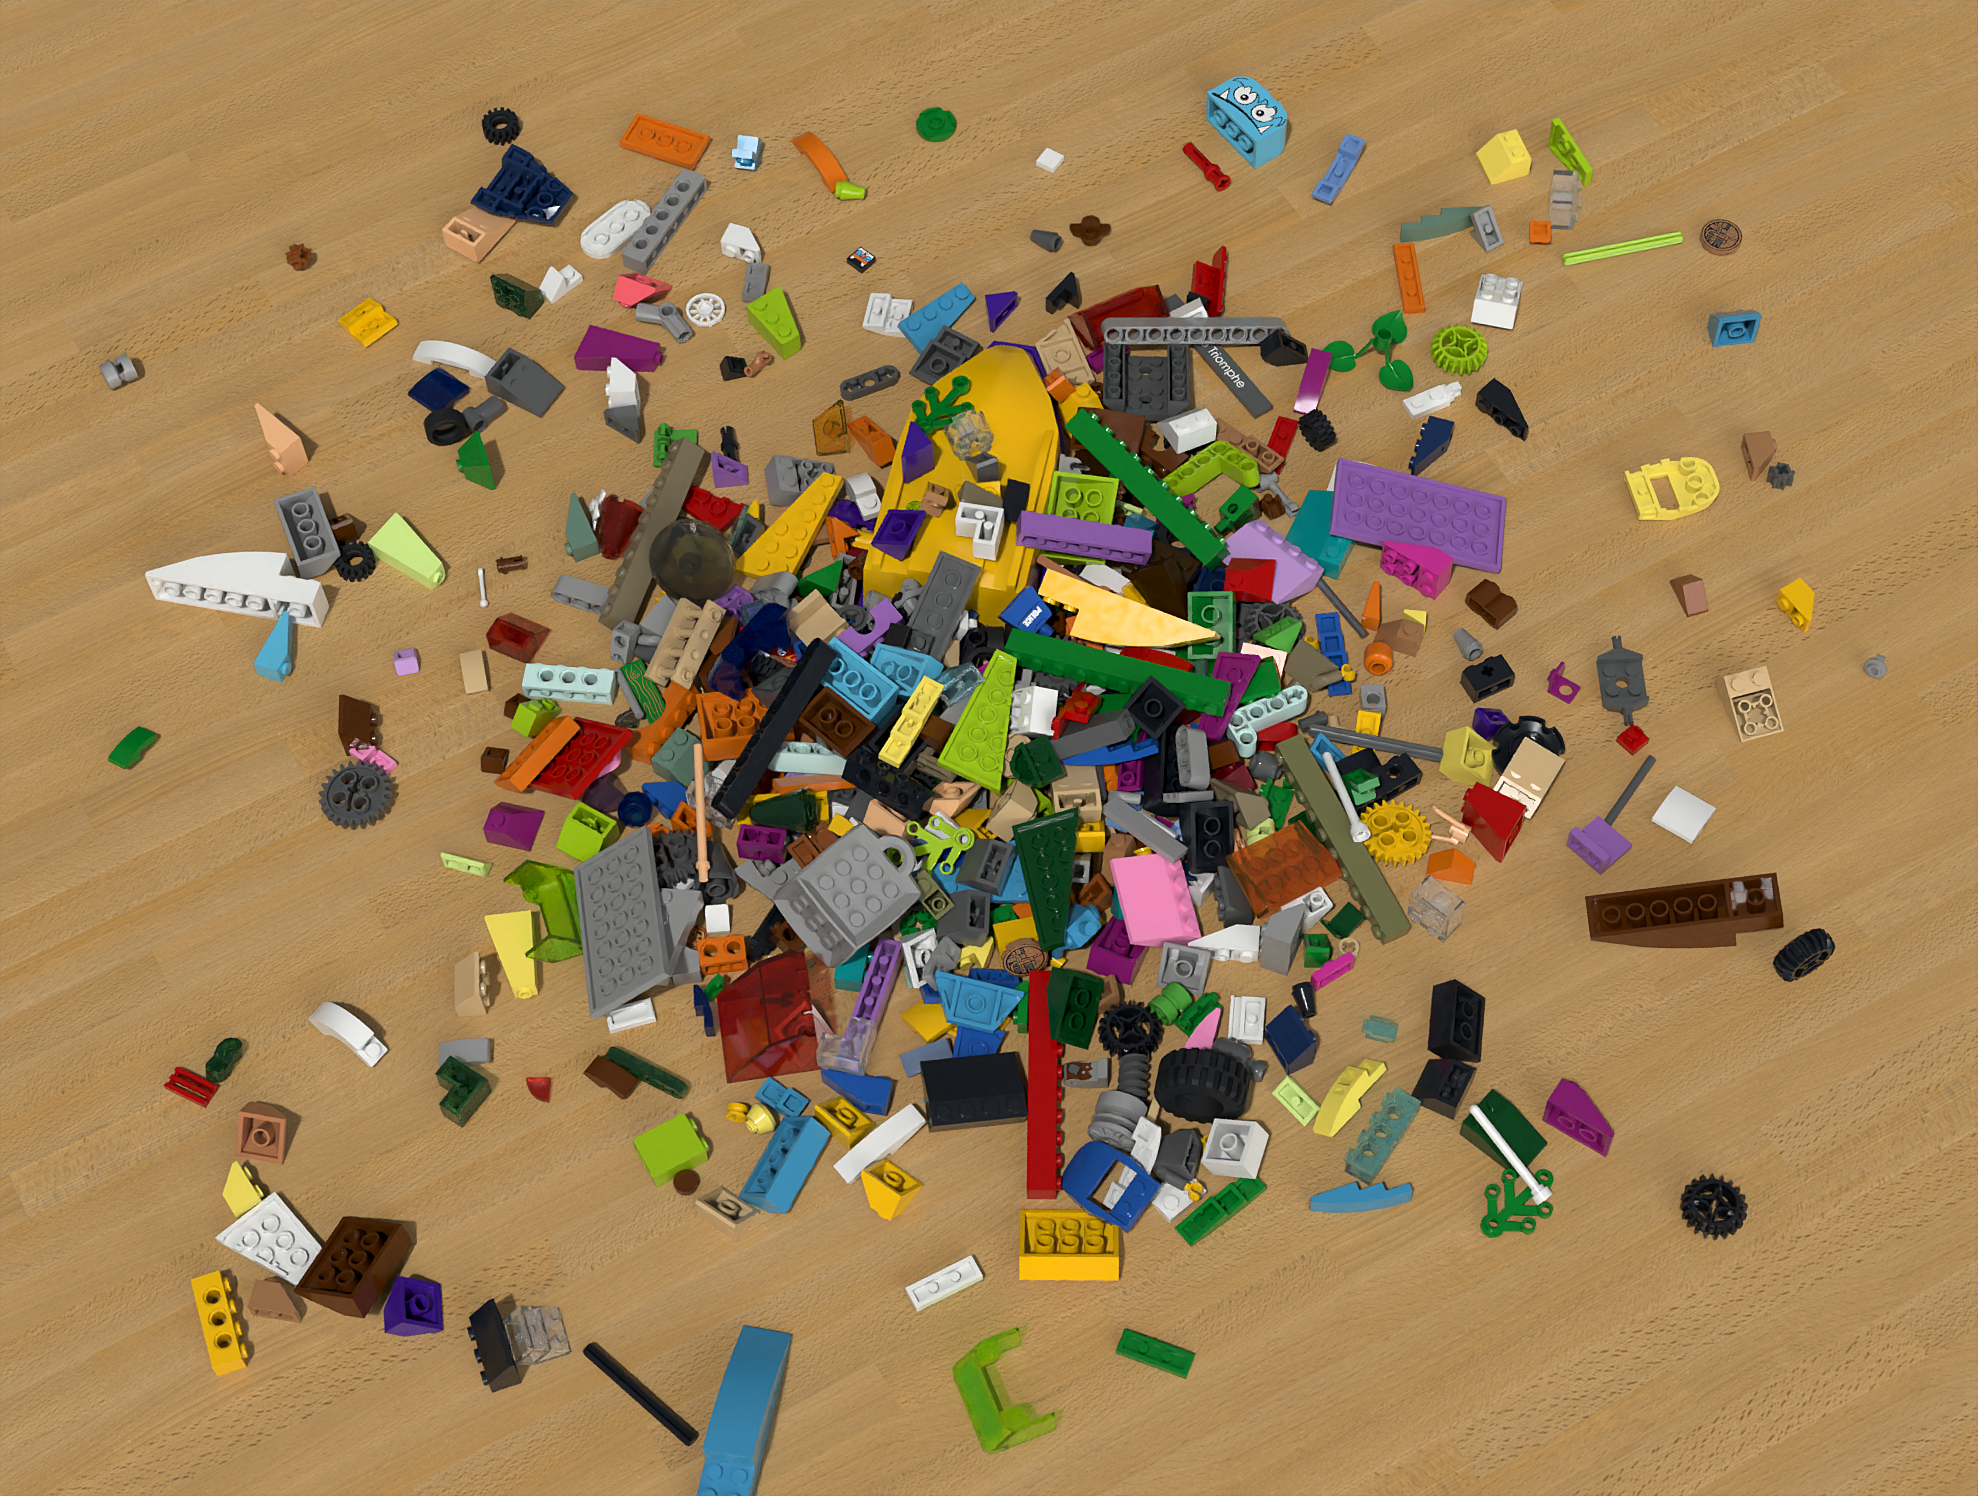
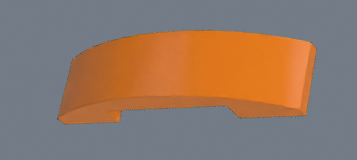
[791,131,849,194]

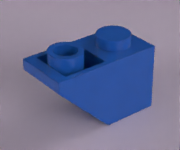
[641,781,695,819]

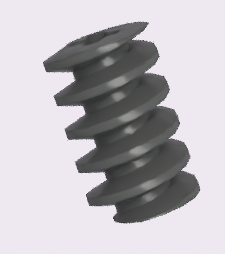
[1117,1053,1149,1105]

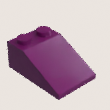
[1086,915,1150,985]
[1542,1078,1614,1157]

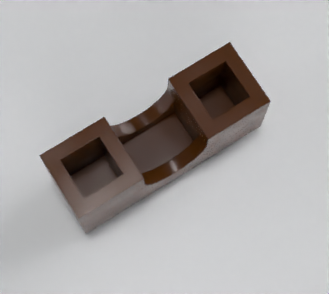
[1138,424,1189,479]

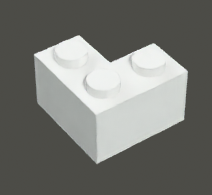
[955,502,1004,560]

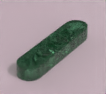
[604,1046,689,1099]

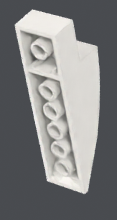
[145,552,329,628]

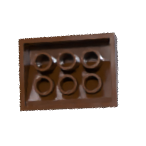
[293,1216,413,1319]

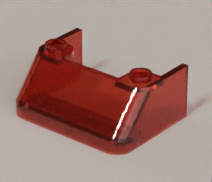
[1067,284,1170,350]

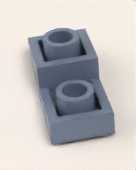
[899,1038,953,1078]

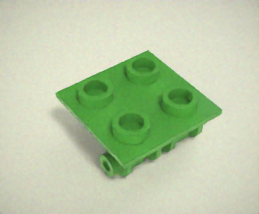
[653,423,697,467]

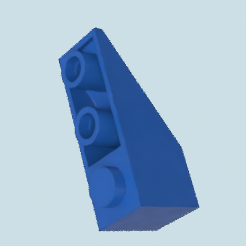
[821,1068,893,1116]

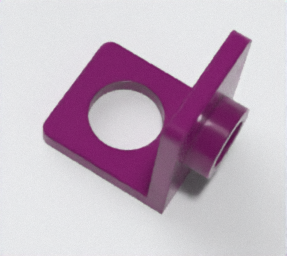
[1547,661,1581,704]

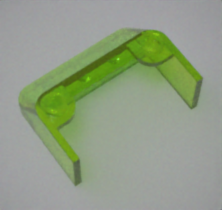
[503,859,583,963]
[952,1327,1056,1454]

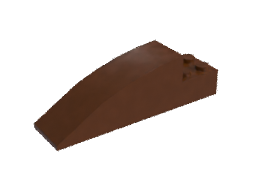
[1585,872,1784,948]

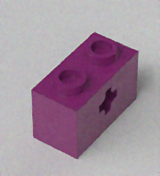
[736,824,789,864]

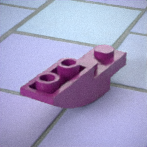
[1117,731,1147,792]

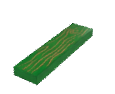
[621,659,666,725]

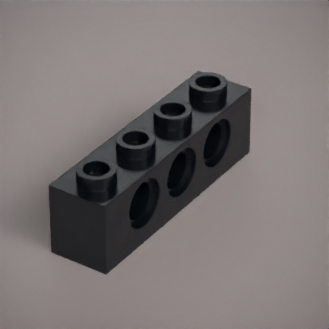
[841,747,936,823]
[1334,752,1422,818]

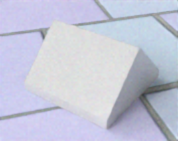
[898,928,938,988]

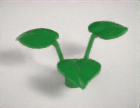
[1322,310,1413,391]

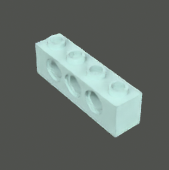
[522,663,617,705]

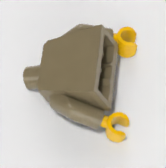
[1284,636,1355,692]

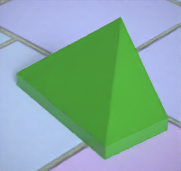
[1253,616,1302,654]

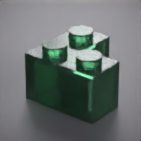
[435,1055,492,1128]

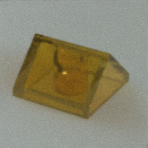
[812,399,850,456]

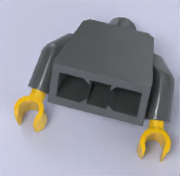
[1152,1129,1209,1201]

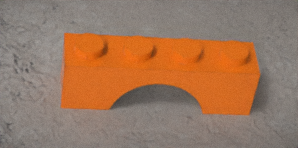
[625,681,700,765]

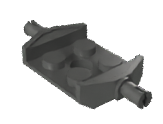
[1596,635,1649,726]

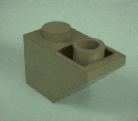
[913,869,955,921]

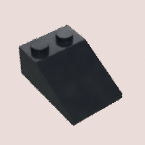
[1179,799,1234,874]

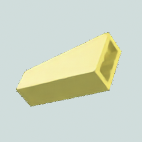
[484,910,538,999]

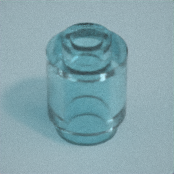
[1362,1015,1398,1043]

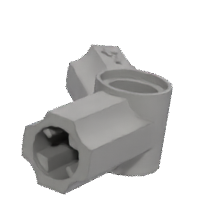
[635,302,692,343]

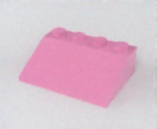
[1109,854,1202,948]

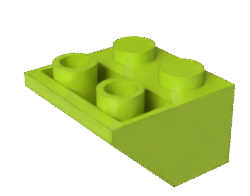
[556,801,620,863]

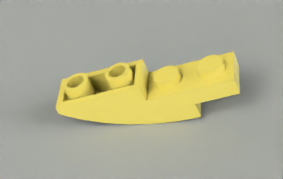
[1313,1059,1387,1137]

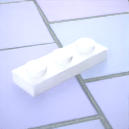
[905,1255,983,1312]

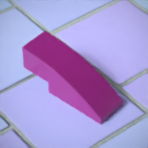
[1293,348,1332,415]

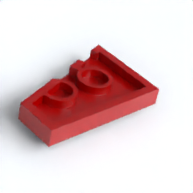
[681,485,748,537]

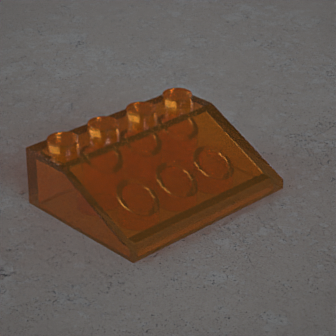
[1225,820,1343,919]

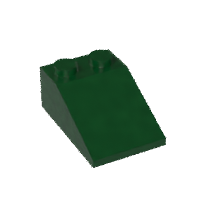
[1047,967,1105,1050]
[1460,1089,1547,1178]

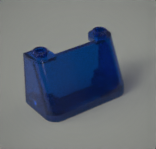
[707,603,792,702]

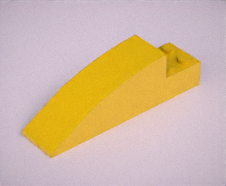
[1038,568,1221,649]

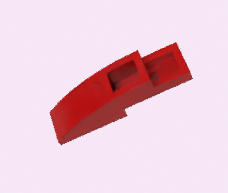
[1120,647,1193,672]

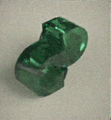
[205,1038,243,1083]

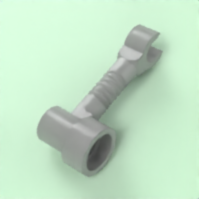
[1254,471,1299,518]

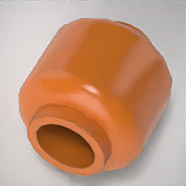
[1364,642,1393,675]

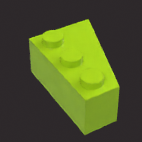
[746,285,801,360]

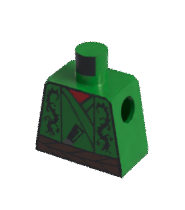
[1214,484,1262,536]

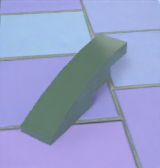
[1400,206,1482,243]

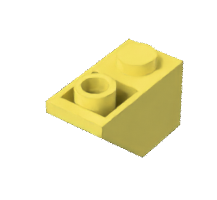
[222,1161,264,1220]

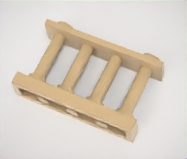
[643,598,726,690]

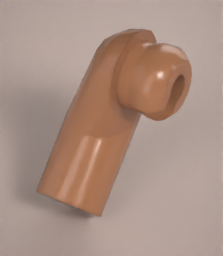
[744,351,772,377]

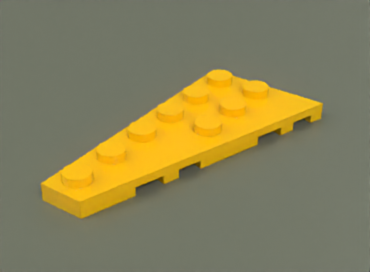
[730,472,844,579]

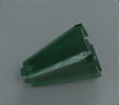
[751,787,817,834]

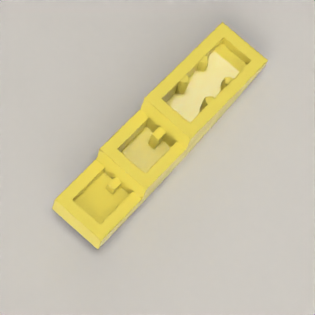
[878,676,944,769]

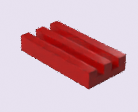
[164,1066,218,1108]

